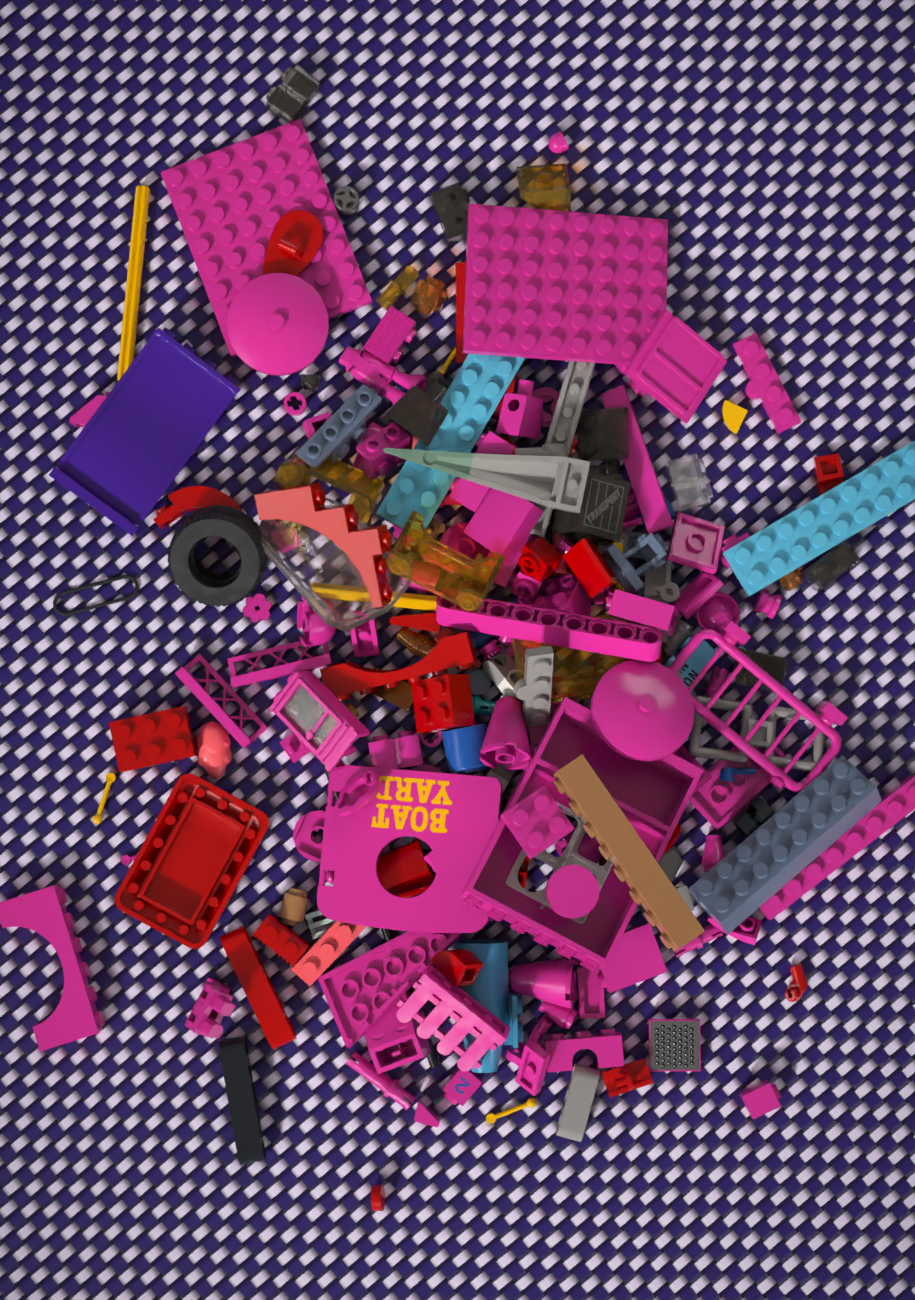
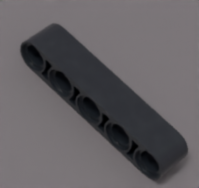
[219,1036,266,1165]

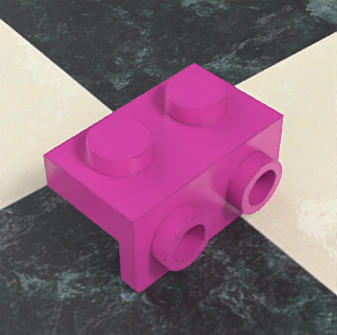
[356,422,410,481]

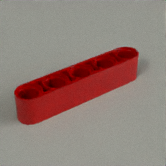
[220,926,297,1050]

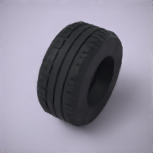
[167,505,269,607]

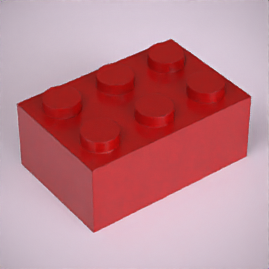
[109,706,198,773]

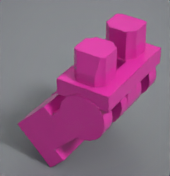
[185,976,235,1039]

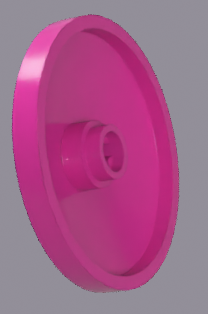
[227,273,329,376]
[591,660,694,761]

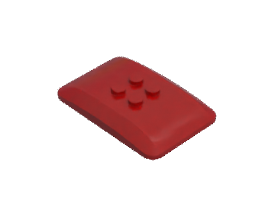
[115,774,269,949]

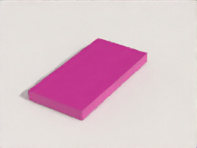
[689,745,787,831]

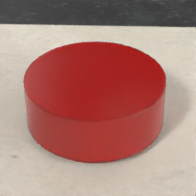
[371,1185,385,1211]

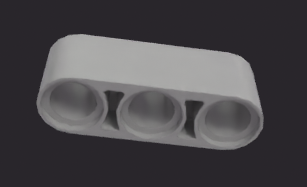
[556,1063,600,1142]

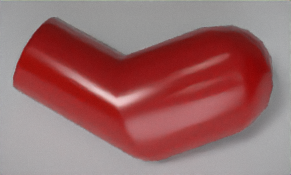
[785,963,808,1002]

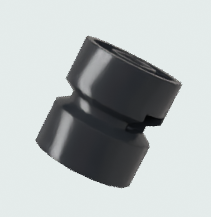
[729,794,775,838]

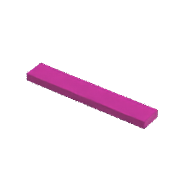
[600,385,674,534]

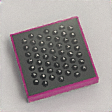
[648,1019,701,1072]

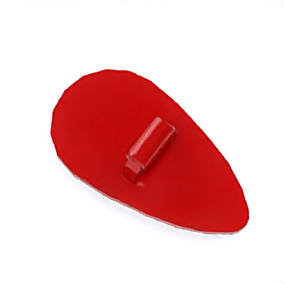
[263,210,324,277]

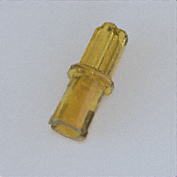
[376,265,419,311]

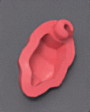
[196,721,232,779]

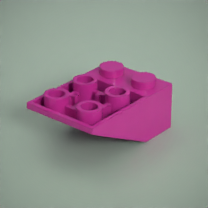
[365,990,432,1074]

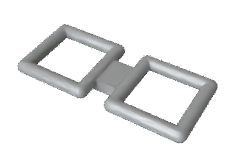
[689,696,825,771]

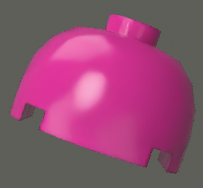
[297,596,340,647]

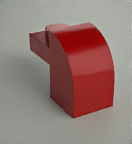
[431,949,483,987]

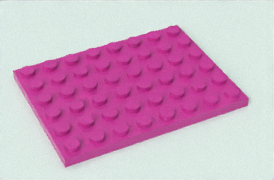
[160,119,372,357]
[463,203,668,365]

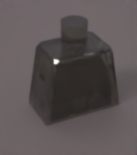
[386,381,448,446]

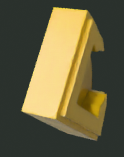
[722,400,748,434]

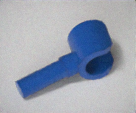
[719,767,756,782]

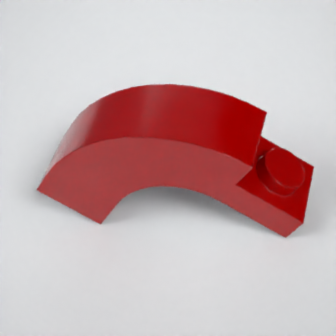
[153,486,245,530]

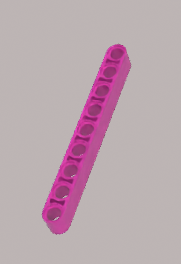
[436,592,662,662]

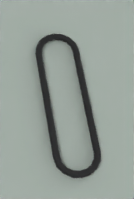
[53,575,139,616]

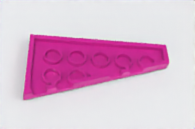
[318,931,464,1048]

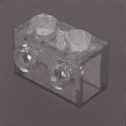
[665,454,713,513]

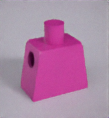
[496,379,543,440]

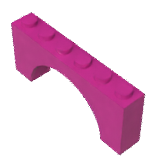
[0,884,105,1052]

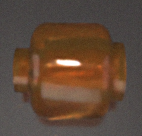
[411,276,448,315]

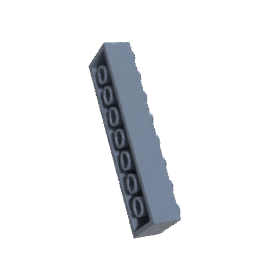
[688,755,882,934]

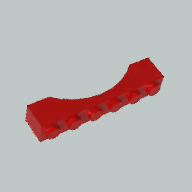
[320,630,477,701]

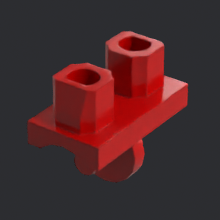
[601,1057,653,1098]

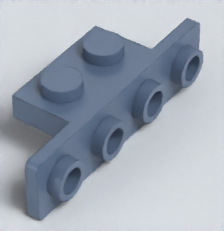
[297,385,382,469]

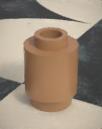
[279,887,309,927]

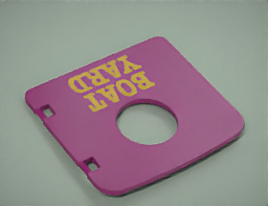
[317,765,502,933]

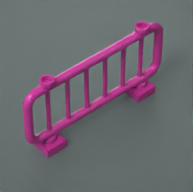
[668,620,848,792]

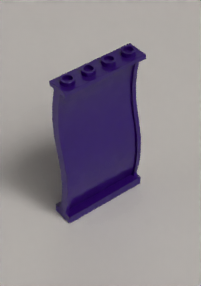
[49,328,241,536]

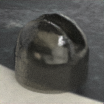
[300,374,321,392]

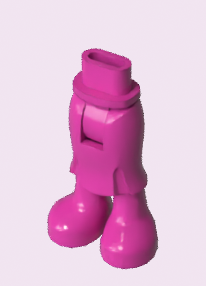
[339,346,428,418]

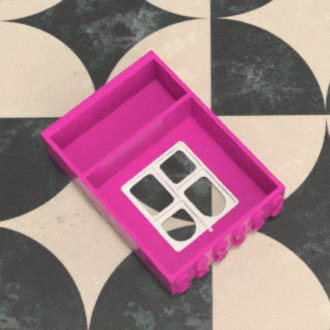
[460,697,704,971]

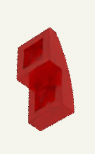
[813,453,844,496]

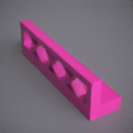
[227,641,333,688]
[175,654,268,748]

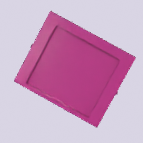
[623,309,727,424]

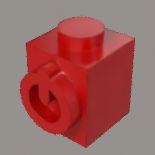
[518,536,563,583]

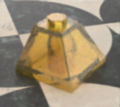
[516,163,571,212]

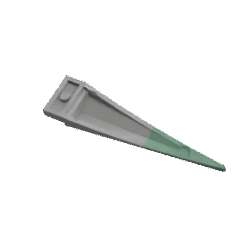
[383,448,590,514]

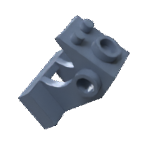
[601,533,669,594]

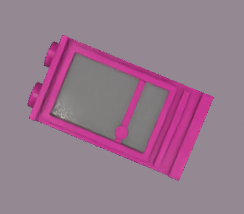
[269,670,370,772]

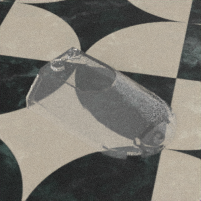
[259,498,412,632]

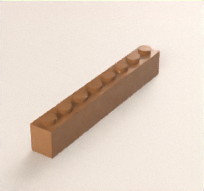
[553,754,705,951]

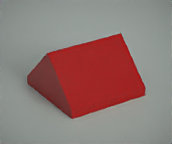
[563,538,620,598]
[377,840,435,898]

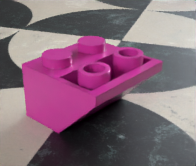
[532,574,592,616]

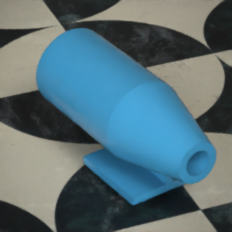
[456,940,523,1073]

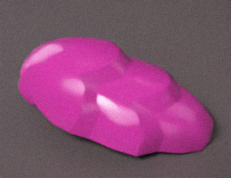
[334,770,381,817]

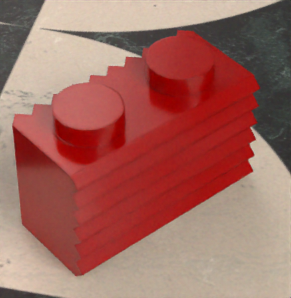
[254,914,310,966]

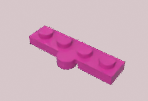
[733,333,801,434]

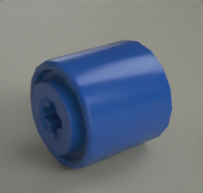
[441,723,487,774]

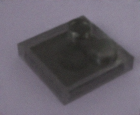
[577,407,628,462]

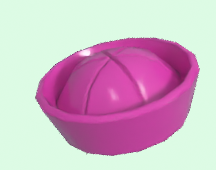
[696,592,740,636]

